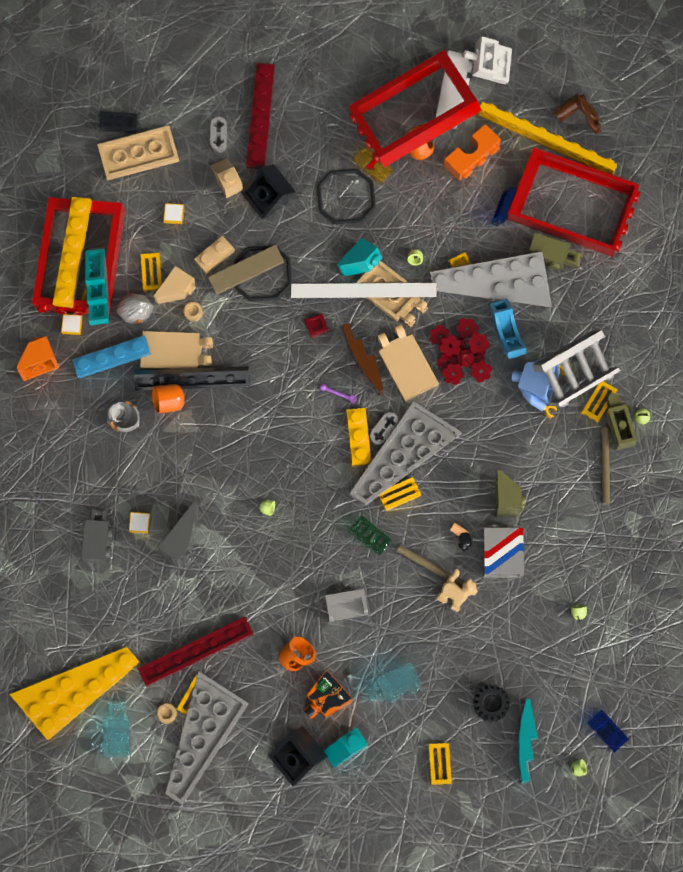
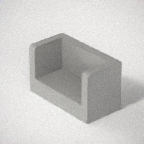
[325,589,368,622]

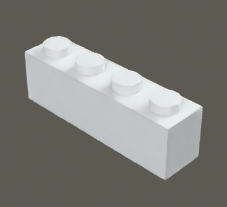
[436,51,473,129]

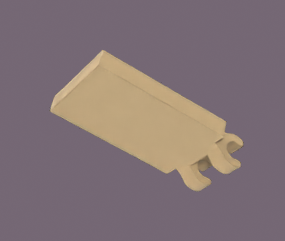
[356,261,428,327]
[377,324,439,402]
[140,331,213,370]

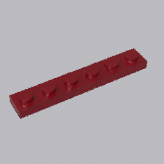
[246,63,275,169]
[138,616,254,687]

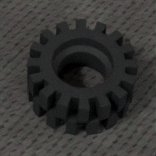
[473,684,510,722]

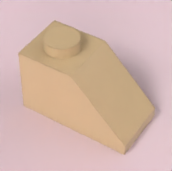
[210,158,243,198]
[154,266,196,304]

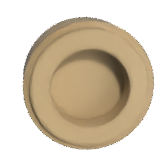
[183,302,203,322]
[157,703,177,724]

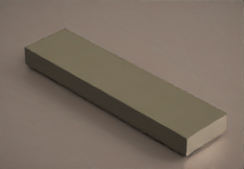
[208,245,284,295]

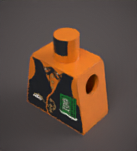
[303,671,353,719]

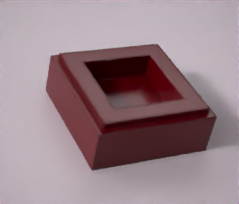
[304,313,329,338]

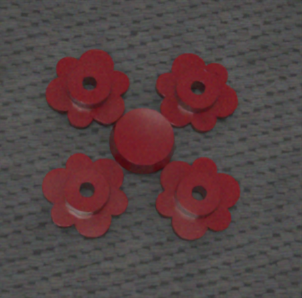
[430,318,486,371]
[439,332,492,385]

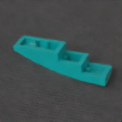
[85,248,109,325]
[518,698,538,784]

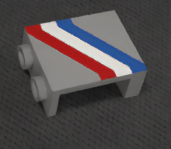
[483,525,524,578]

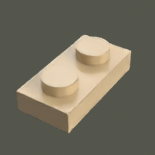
[194,236,235,275]

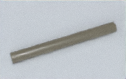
[601,428,610,504]
[397,545,465,588]

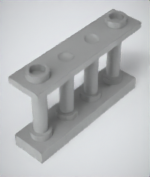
[532,330,620,408]

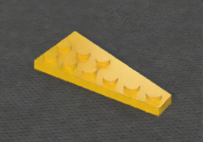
[10,647,140,740]

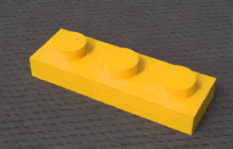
[346,408,372,467]

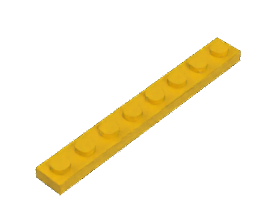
[478,102,617,175]

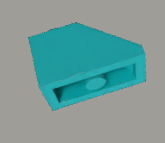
[337,238,383,276]
[324,728,368,768]

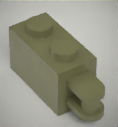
[528,233,583,271]
[606,393,637,451]

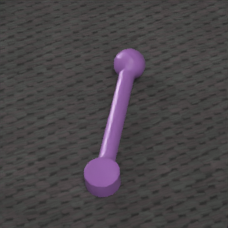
[319,383,357,403]

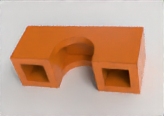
[444,124,501,181]

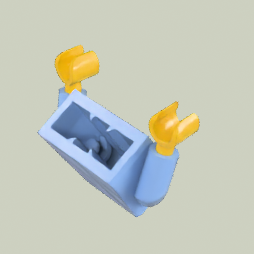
[512,357,571,418]

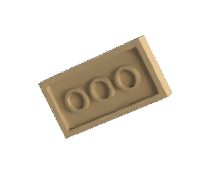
[97,126,179,181]

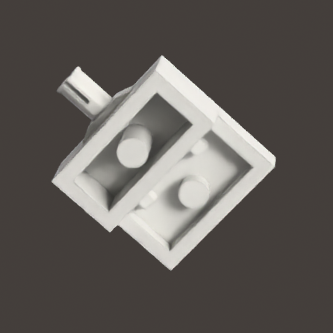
[463,37,512,85]

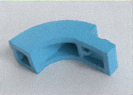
[489,299,527,359]

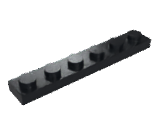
[134,366,250,391]

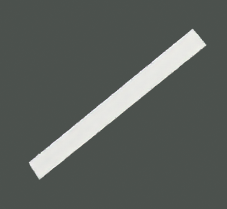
[291,283,437,298]

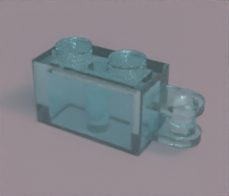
[363,662,422,703]
[100,701,130,759]

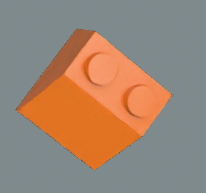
[17,336,59,381]

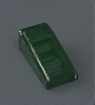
[348,515,392,555]

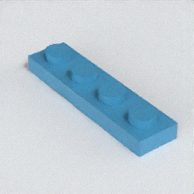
[72,335,151,379]

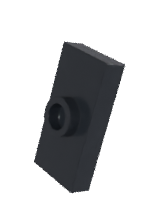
[99,111,138,133]

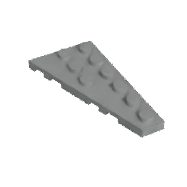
[350,401,462,506]

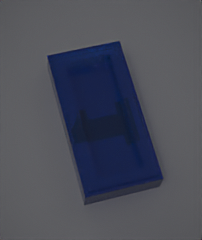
[491,187,517,226]
[587,710,629,753]

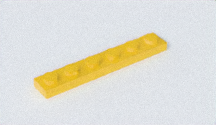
[53,197,92,308]

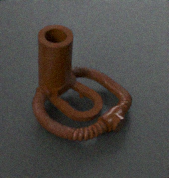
[553,93,602,135]

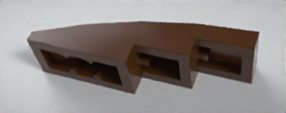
[342,323,384,396]

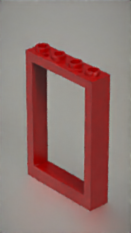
[348,50,482,168]
[507,147,641,257]
[32,197,125,316]

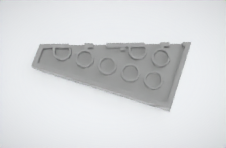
[430,251,552,307]
[165,671,249,805]

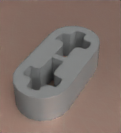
[210,117,228,153]
[370,413,399,446]

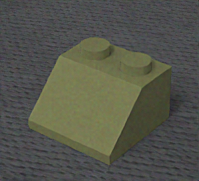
[495,470,526,517]

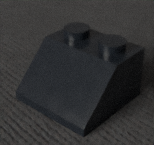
[241,164,296,220]
[268,726,328,787]

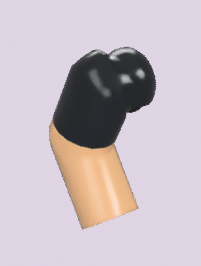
[450,523,472,551]

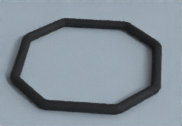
[317,169,376,224]
[233,245,292,301]

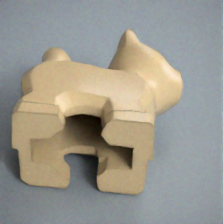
[437,569,478,612]

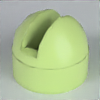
[408,249,423,266]
[634,408,650,425]
[259,500,275,516]
[571,604,587,619]
[570,759,587,776]

